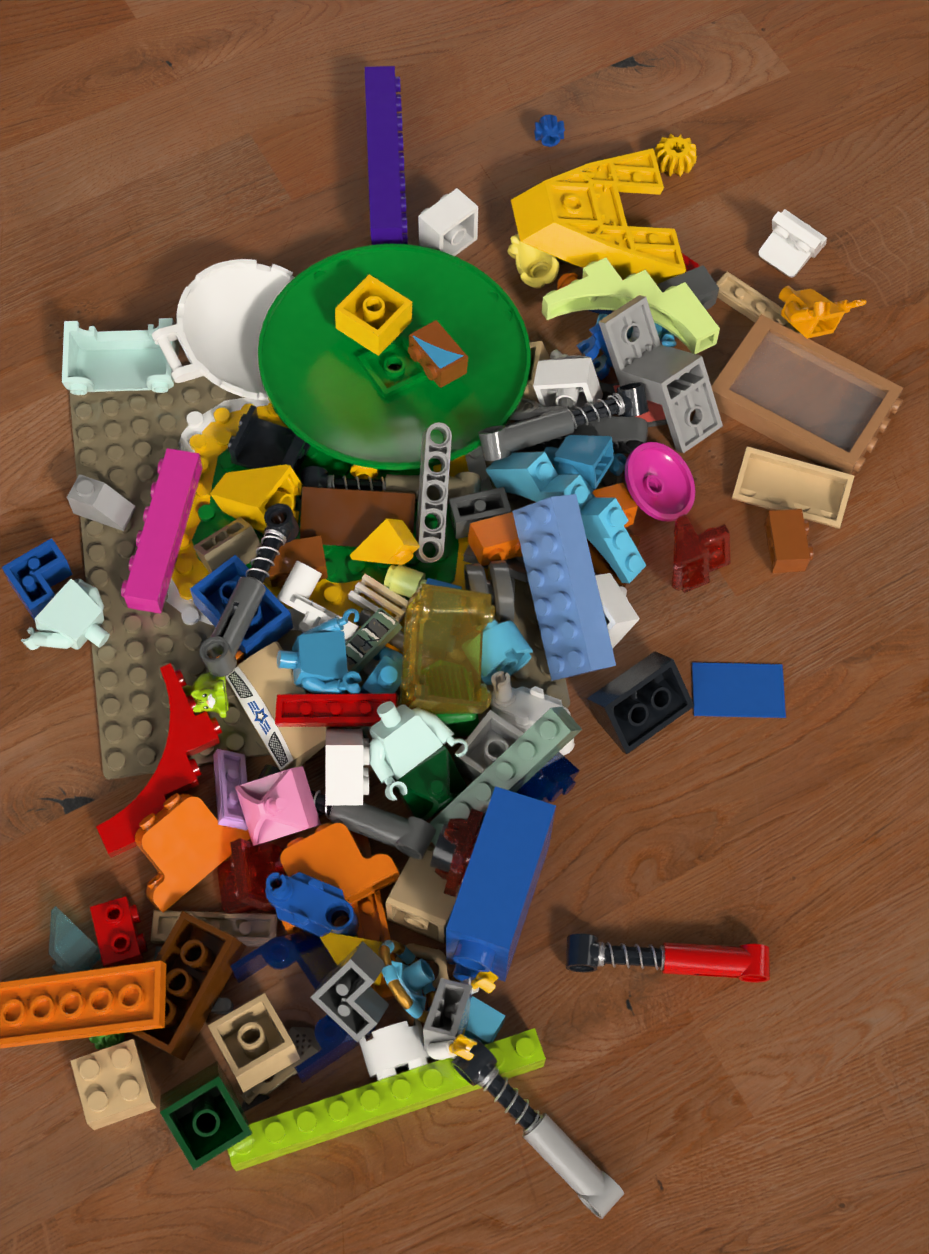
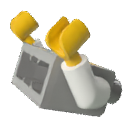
[423,971,499,1061]

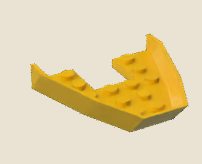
[511,148,686,286]

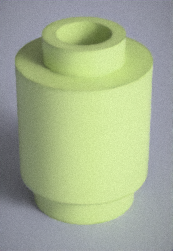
[384,565,427,600]

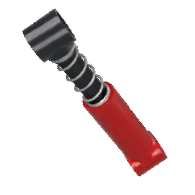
[566,934,770,983]

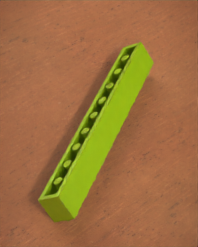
[227,1028,546,1171]

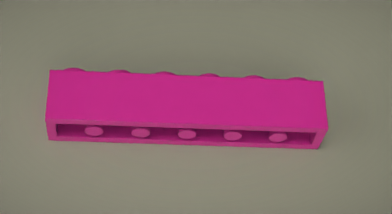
[121,448,203,614]

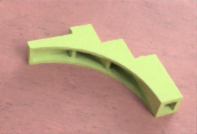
[542,258,720,354]

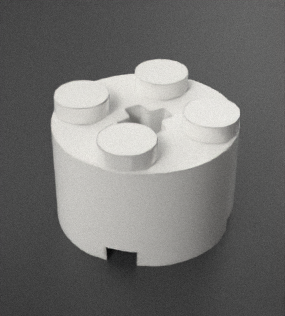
[359,1019,431,1081]

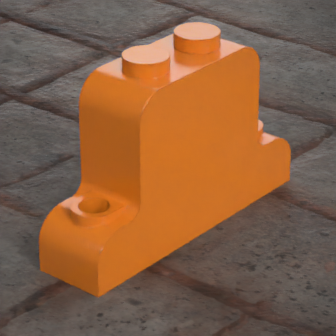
[135,793,251,913]
[280,823,400,937]

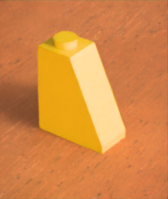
[210,464,302,534]

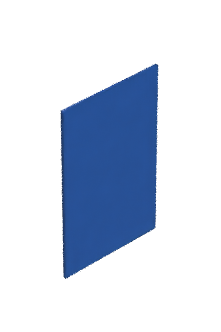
[692,662,786,718]

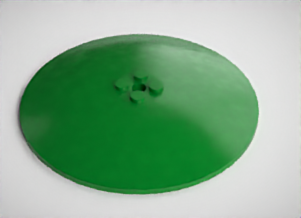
[258,244,531,470]

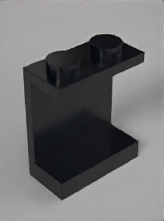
[228,405,311,475]

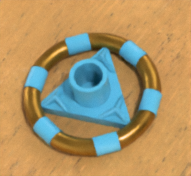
[378,940,436,1023]

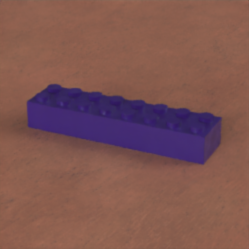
[365,66,408,245]

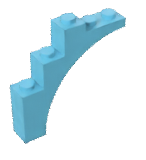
[485,452,647,583]

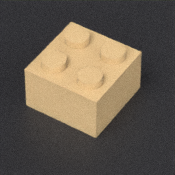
[208,993,300,1093]
[71,1039,157,1130]

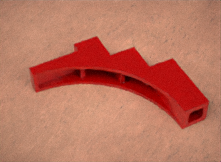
[96,663,222,858]

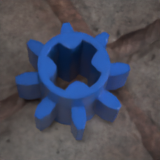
[534,115,565,147]

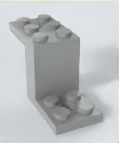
[598,295,723,453]

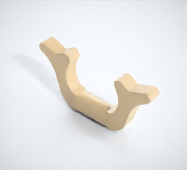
[396,943,449,989]

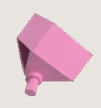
[235,766,321,846]

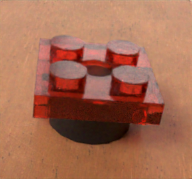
[430,809,483,897]

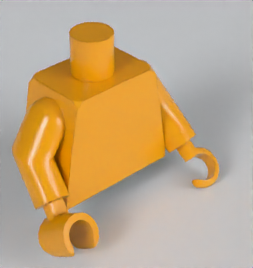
[779,286,867,339]

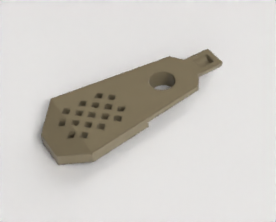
[241,1027,323,1105]

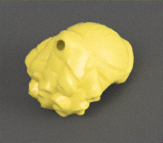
[507,234,559,288]

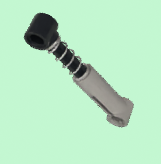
[451,1039,624,1219]

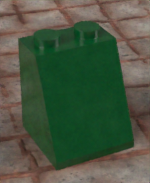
[160,1061,252,1170]

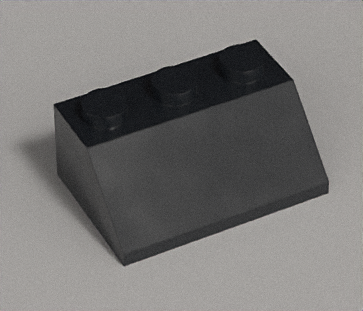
[587,651,694,754]

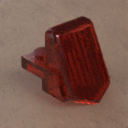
[671,514,731,593]
[217,838,287,913]

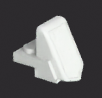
[759,209,827,277]

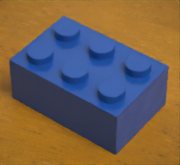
[190,554,293,660]

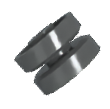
[464,559,514,627]

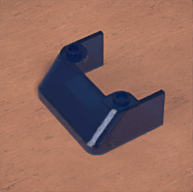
[230,930,376,1083]

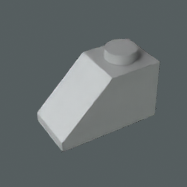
[67,474,136,531]

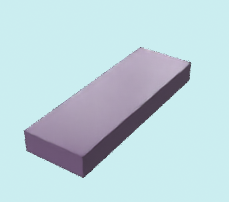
[213,749,248,830]

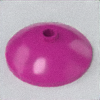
[625,442,695,522]

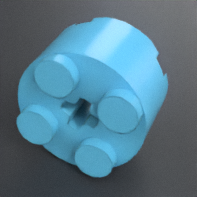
[462,620,533,685]

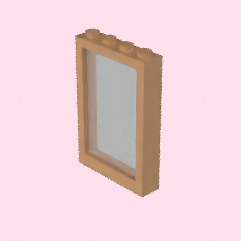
[711,314,903,475]

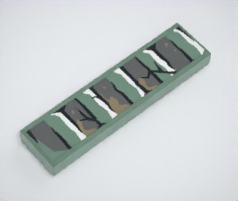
[308,607,403,694]

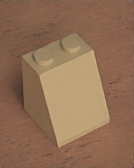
[386,847,468,943]

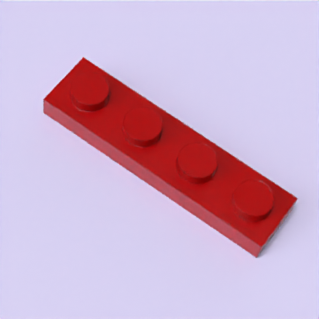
[275,694,398,727]

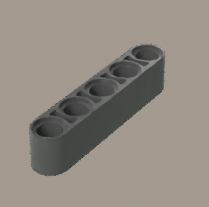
[515,416,648,454]

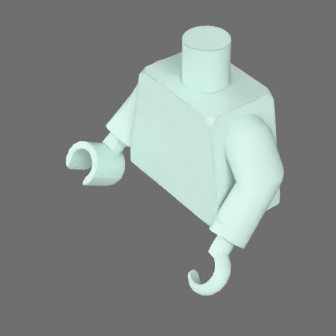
[21,579,110,650]
[369,701,468,801]

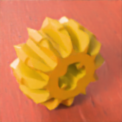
[655,134,697,177]

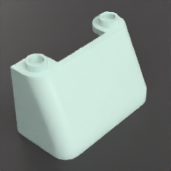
[62,318,180,395]

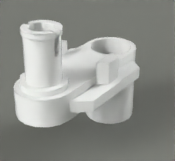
[277,561,359,640]
[490,671,575,756]

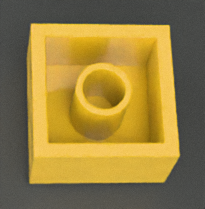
[335,274,412,356]

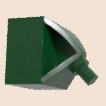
[393,742,467,821]

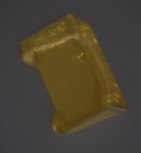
[400,583,495,714]

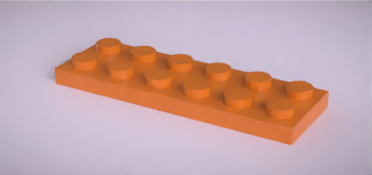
[0,961,166,1049]

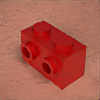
[90,896,148,968]

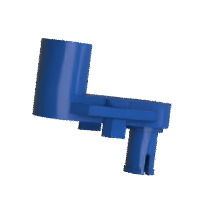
[265,872,359,937]

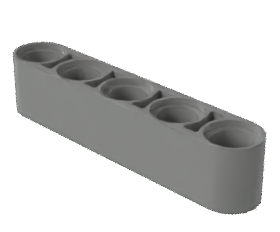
[415,422,452,563]

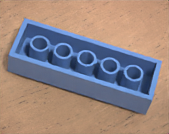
[512,494,616,681]

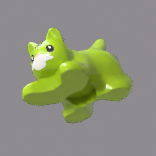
[182,672,229,718]

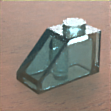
[49,906,101,974]

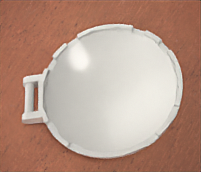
[152,259,295,400]

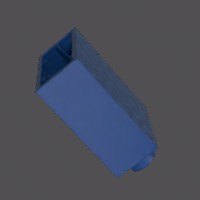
[446,786,556,988]

